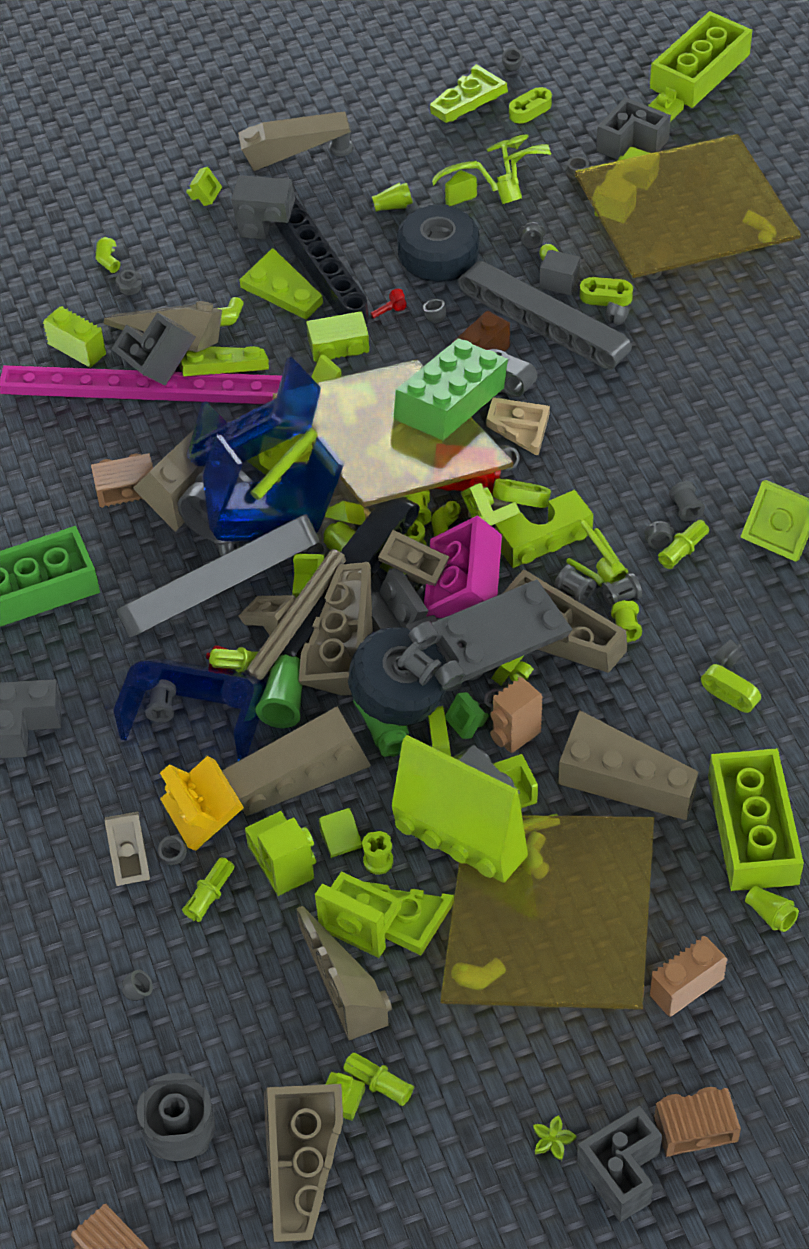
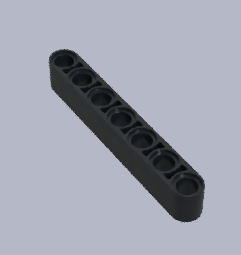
[275,196,368,325]
[279,491,420,659]

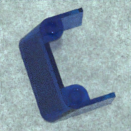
[187,356,321,467]
[202,435,344,541]
[113,658,266,761]

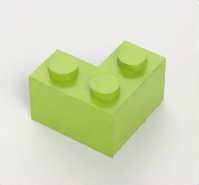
[245,811,316,896]

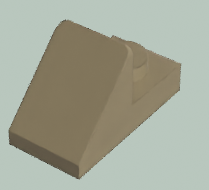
[378,530,449,586]
[239,595,296,635]
[104,811,150,886]

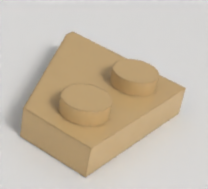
[486,398,550,455]

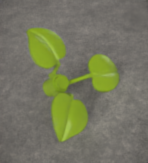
[432,134,551,204]

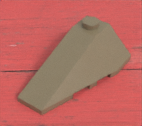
[238,111,351,171]
[103,301,222,352]
[296,906,392,1041]

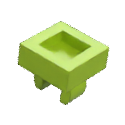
[648,87,684,122]
[186,167,222,206]
[491,656,534,686]
[325,1072,365,1121]

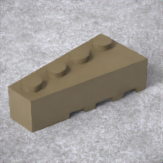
[502,569,628,673]
[222,706,371,816]
[558,710,698,820]

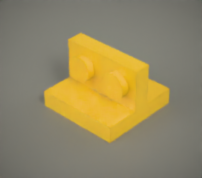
[160,756,244,851]

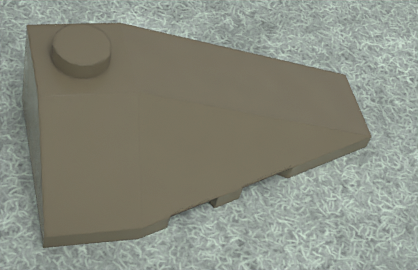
[133,422,222,532]
[299,562,373,696]
[264,1084,343,1242]

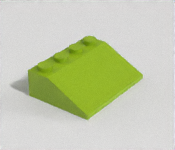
[392,735,528,883]

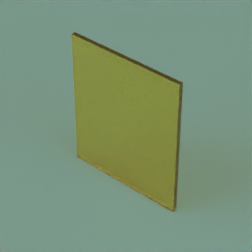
[575,134,801,278]
[273,359,514,507]
[441,815,654,1009]

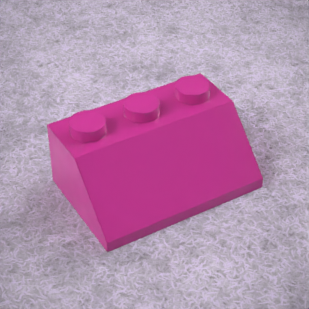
[424,515,502,618]

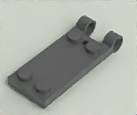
[408,579,572,690]

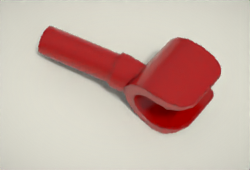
[370,288,407,319]

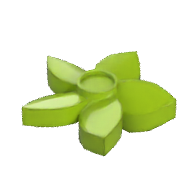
[533,1115,577,1161]

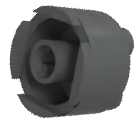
[137,1073,216,1161]

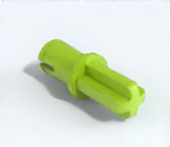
[658,520,709,569]
[209,647,271,673]
[182,857,234,922]
[343,1053,414,1106]

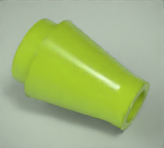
[371,182,413,212]
[745,885,799,932]

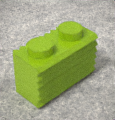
[43,306,106,367]
[306,311,370,362]

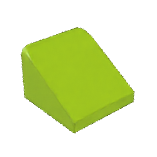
[445,169,477,206]
[310,354,343,399]
[321,501,366,525]
[319,808,362,858]

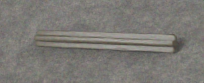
[247,549,346,680]

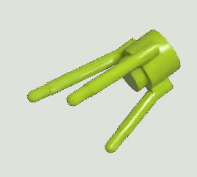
[566,520,628,587]

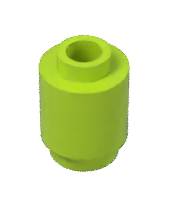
[323,521,356,552]

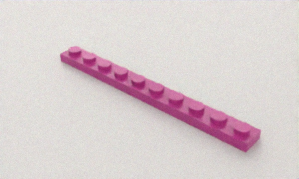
[0,365,288,405]

